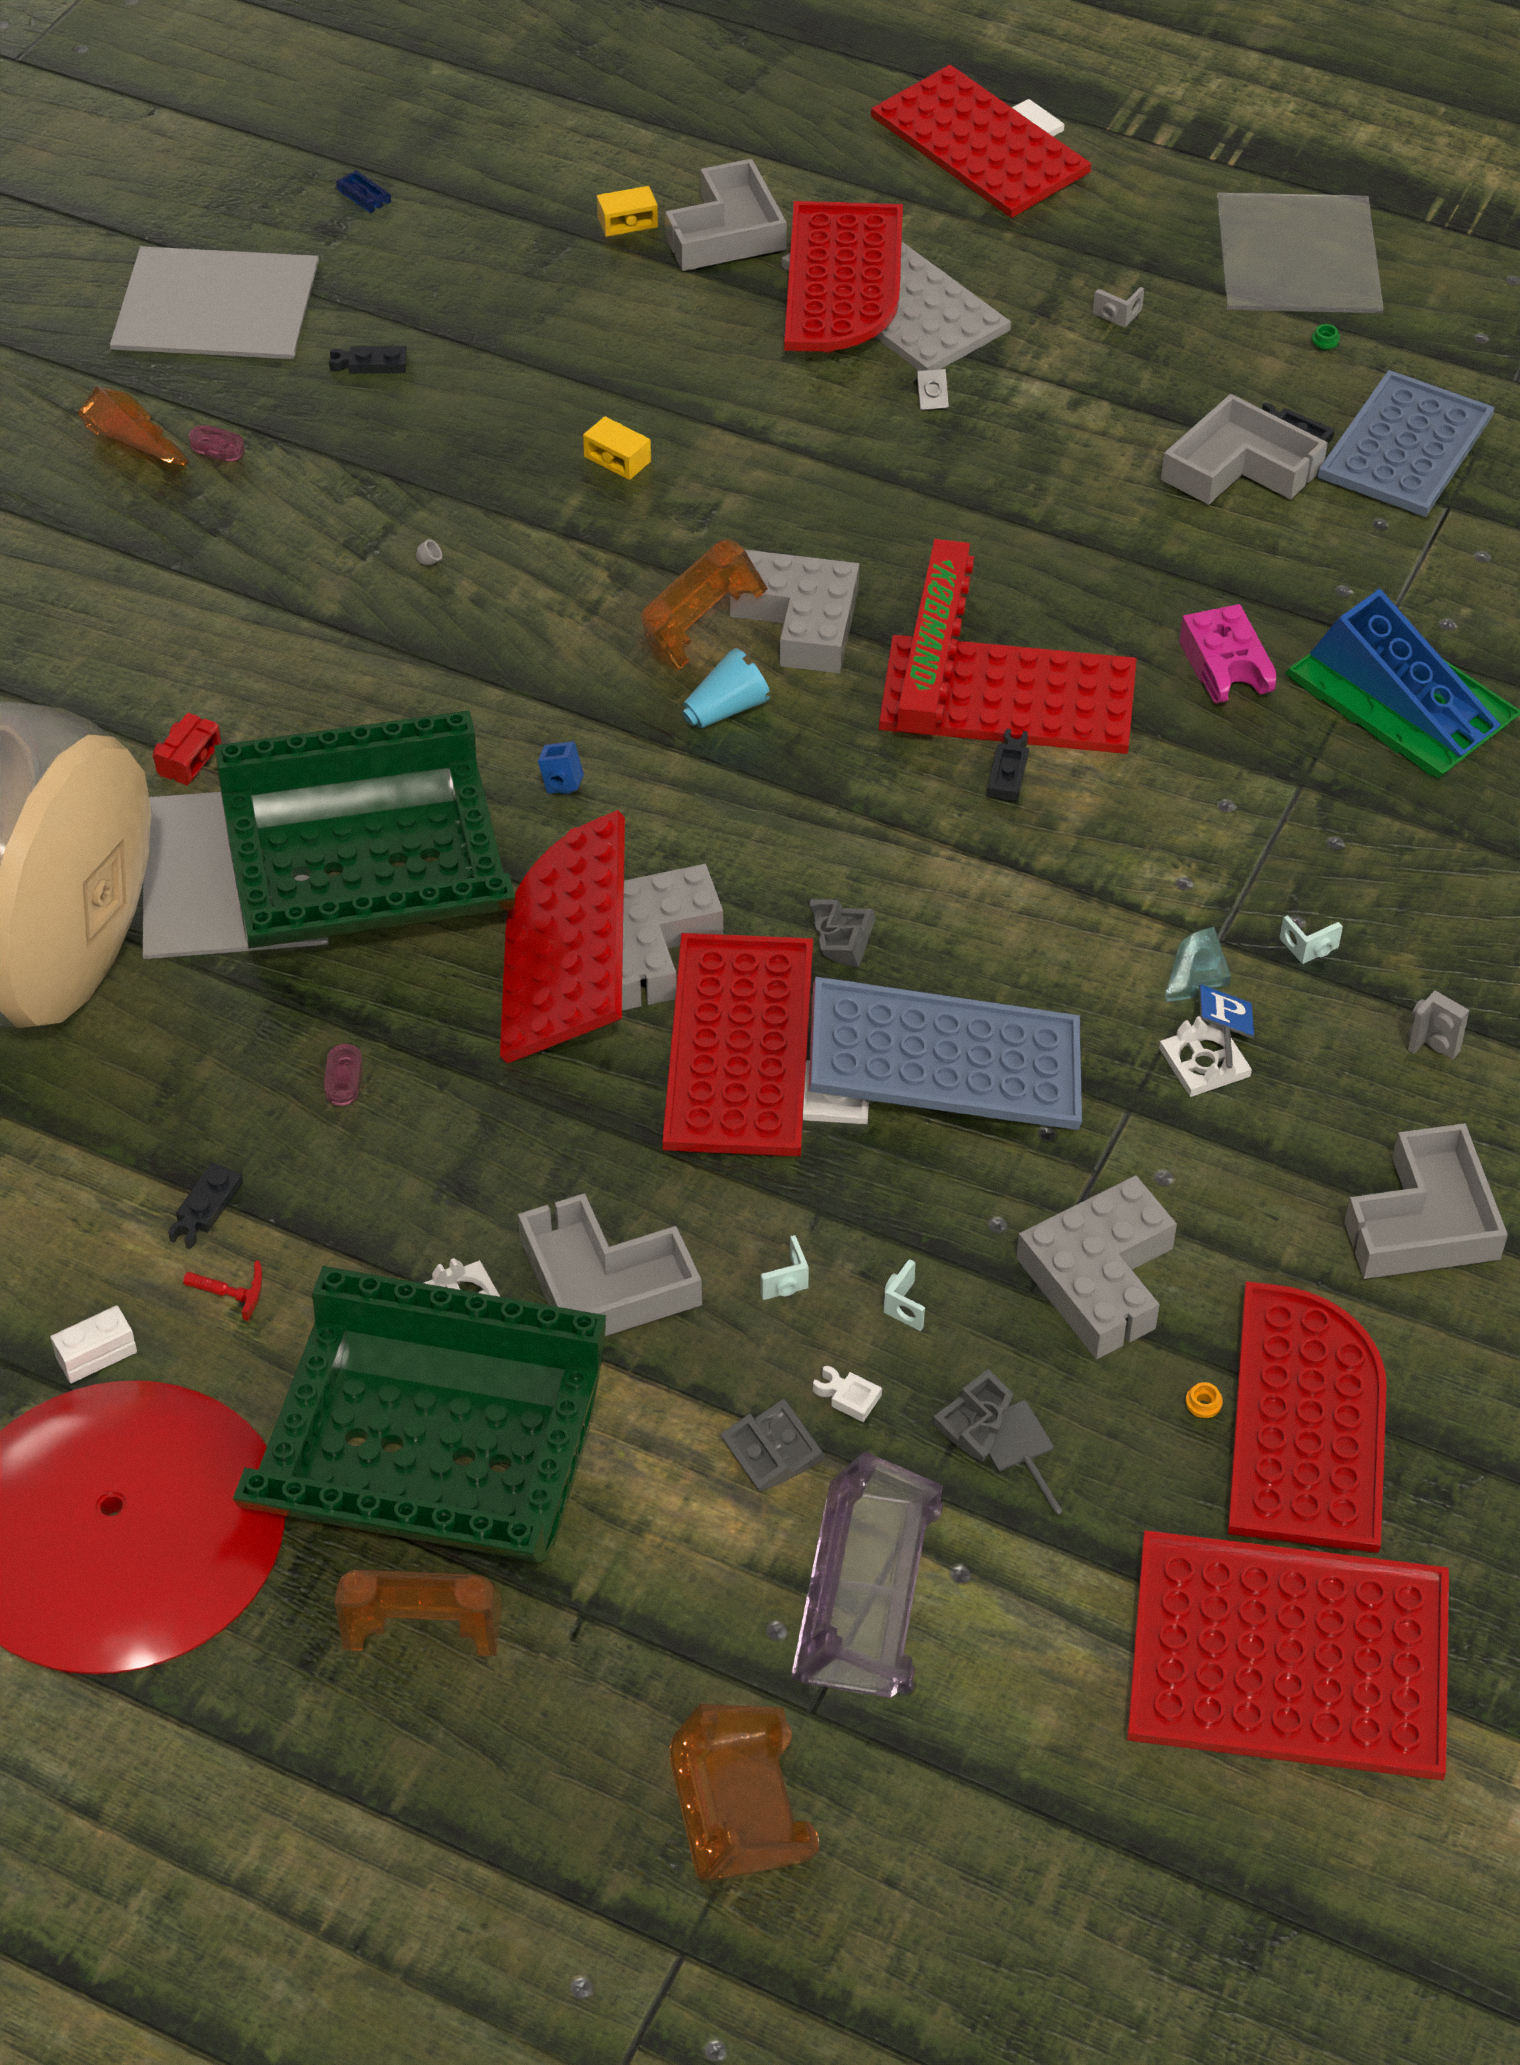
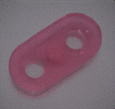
[189,425,245,461]
[324,1044,363,1105]

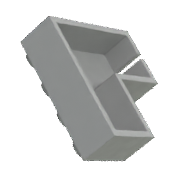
[665,159,787,271]
[1161,394,1328,505]
[730,549,860,673]
[622,864,723,1010]
[1344,1123,1508,1279]
[1016,1175,1177,1360]
[518,1193,702,1336]

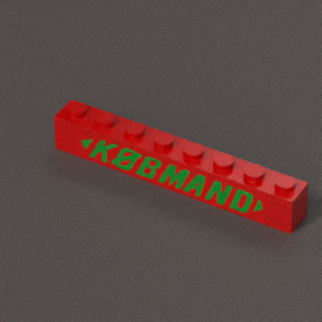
[897,539,975,735]

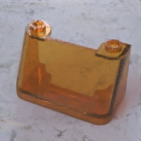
[641,539,768,670]
[335,1570,502,1656]
[670,1704,819,1880]

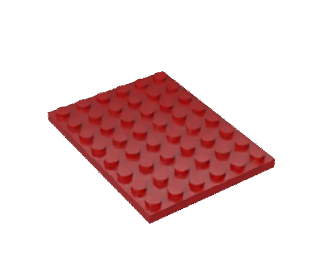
[1127,1530,1449,1781]

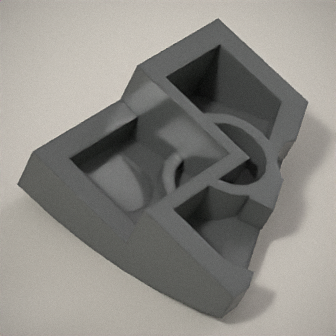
[810,899,876,968]
[932,1369,1013,1462]

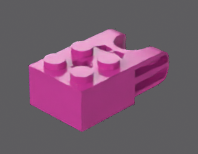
[1179,604,1276,704]

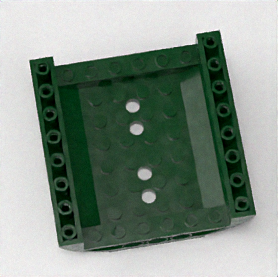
[214,710,515,949]
[233,1266,606,1563]

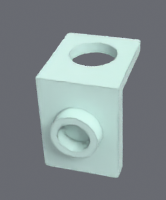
[1280,916,1343,964]
[760,1235,809,1300]
[884,1259,925,1331]

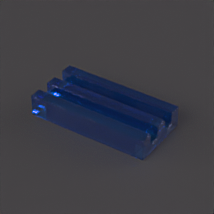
[336,170,392,213]

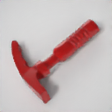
[183,1260,262,1321]

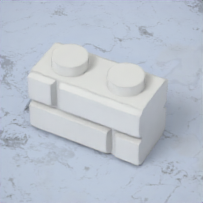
[50,1305,137,1383]

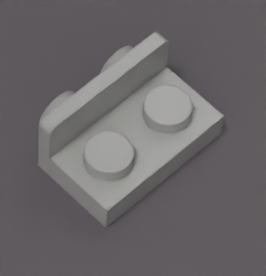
[1408,990,1469,1059]

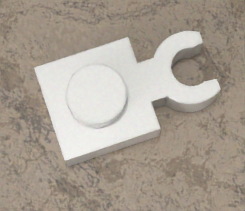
[813,1366,882,1422]

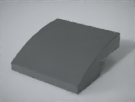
[720,1399,826,1491]

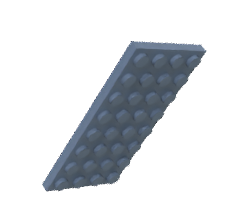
[809,977,1082,1130]

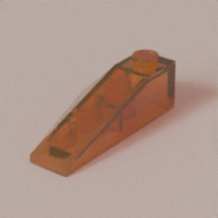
[77,386,189,466]

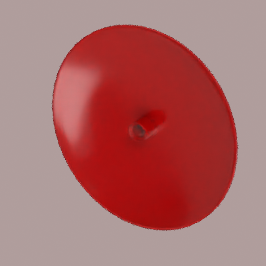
[0,1380,285,1674]

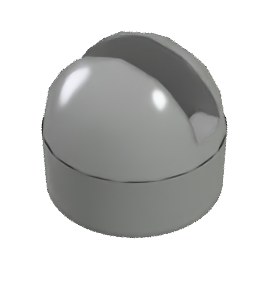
[416,539,442,566]

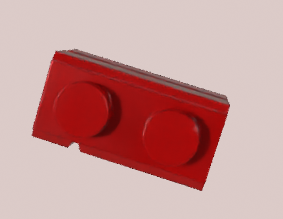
[153,713,222,786]

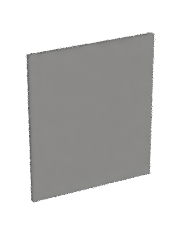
[110,246,319,359]
[143,792,329,959]

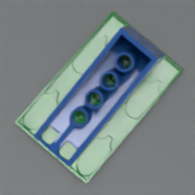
[1285,588,1520,779]

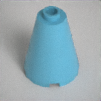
[682,648,770,728]

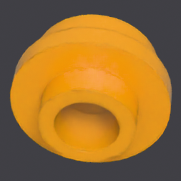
[1185,1382,1223,1418]

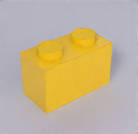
[597,186,658,237]
[583,416,651,480]

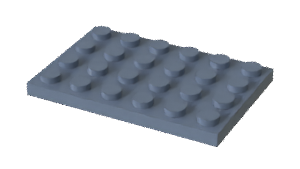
[1318,370,1495,517]

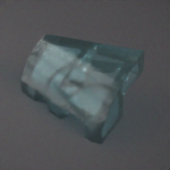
[1165,927,1231,1002]

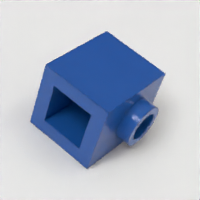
[538,741,584,794]

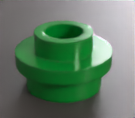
[1311,324,1340,350]

